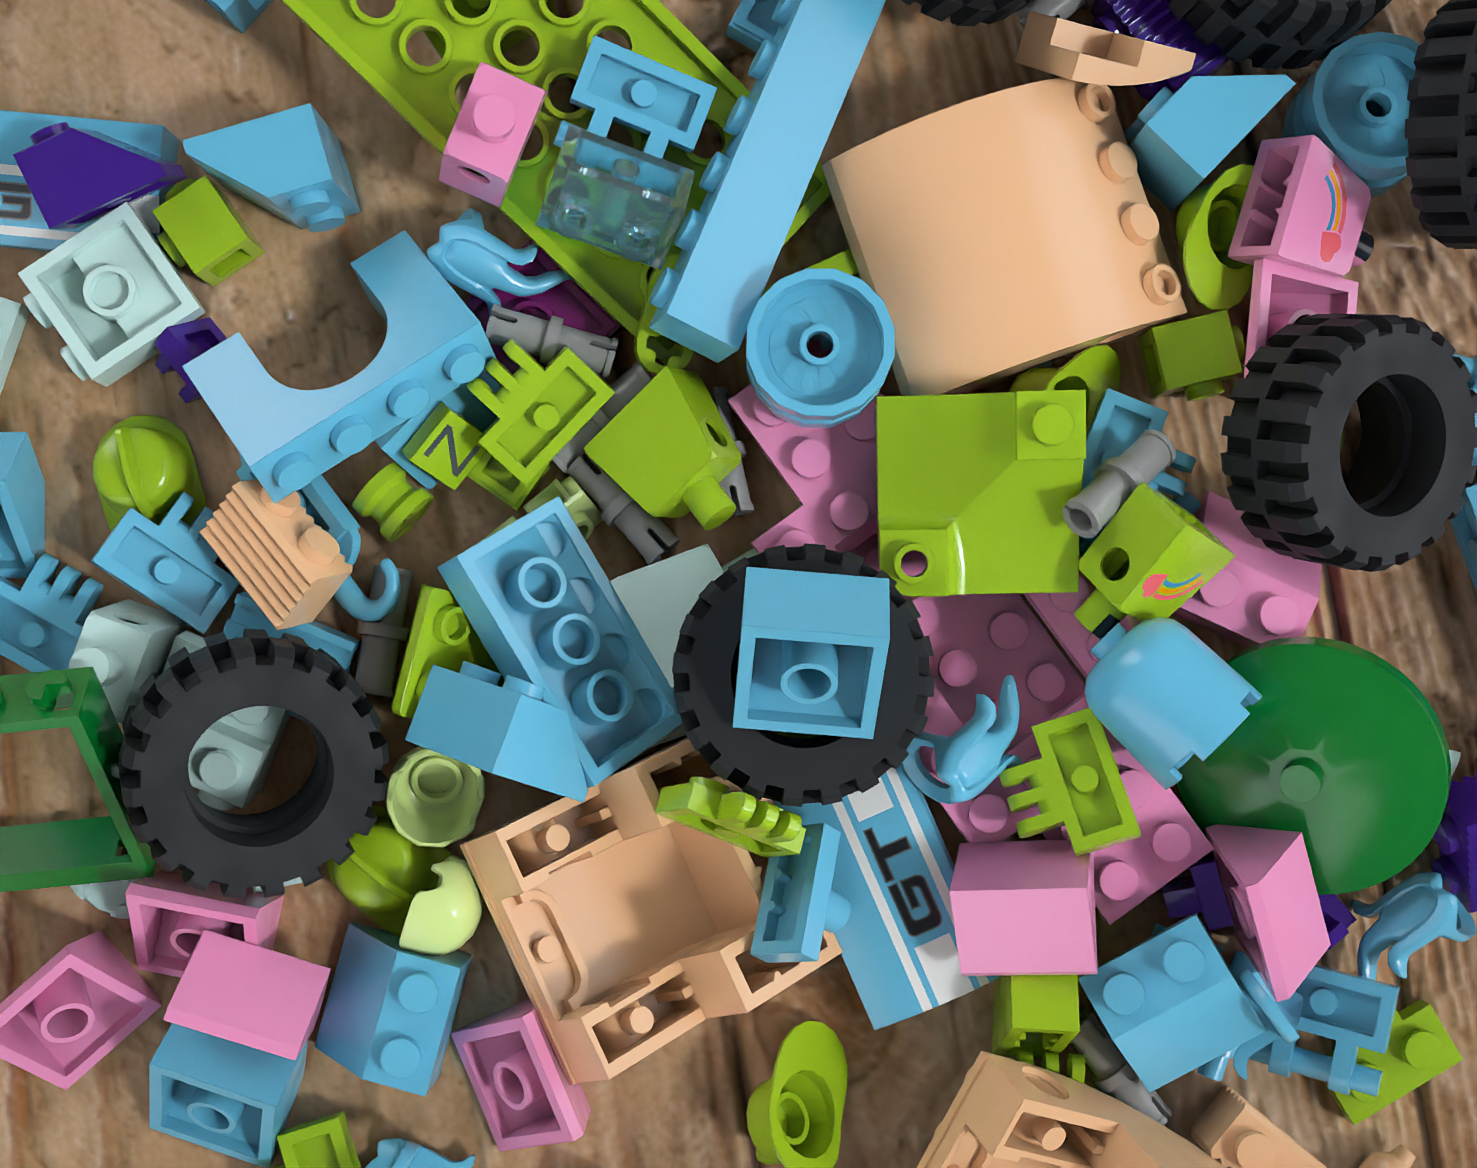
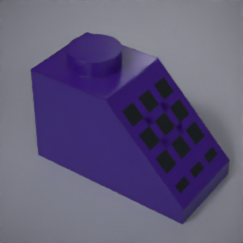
[13,122,187,229]

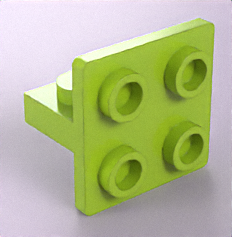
[390,584,505,718]

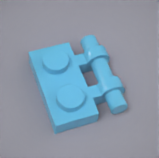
[553,35,717,195]
[1249,964,1400,1097]

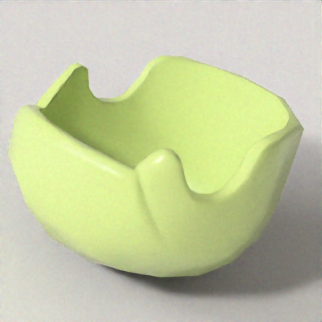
[386,746,485,848]
[399,855,483,955]

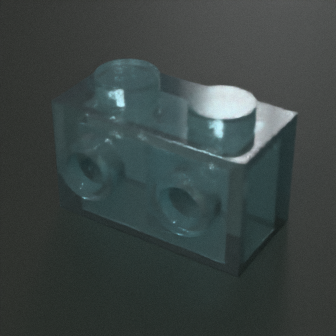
[536,124,695,270]

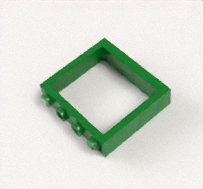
[0,667,156,892]

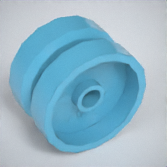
[1282,31,1420,198]
[746,268,895,428]

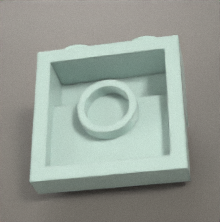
[17,202,206,387]
[163,630,290,810]

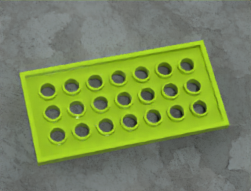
[281,0,831,365]

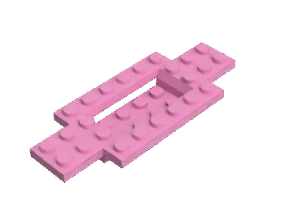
[728,340,1214,925]

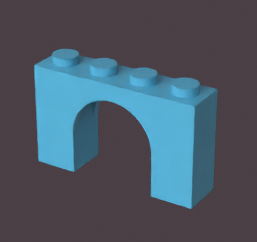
[182,230,496,503]

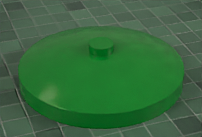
[1175,636,1451,895]

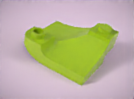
[875,390,1086,597]

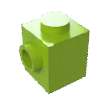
[152,175,265,287]
[1137,310,1245,402]

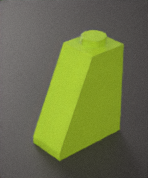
[992,975,1080,1058]

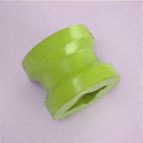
[352,462,434,543]

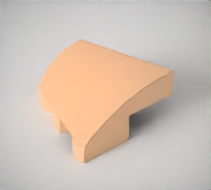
[1015,11,1196,86]

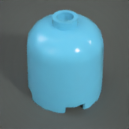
[1084,617,1262,790]

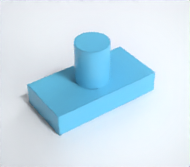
[750,823,851,963]

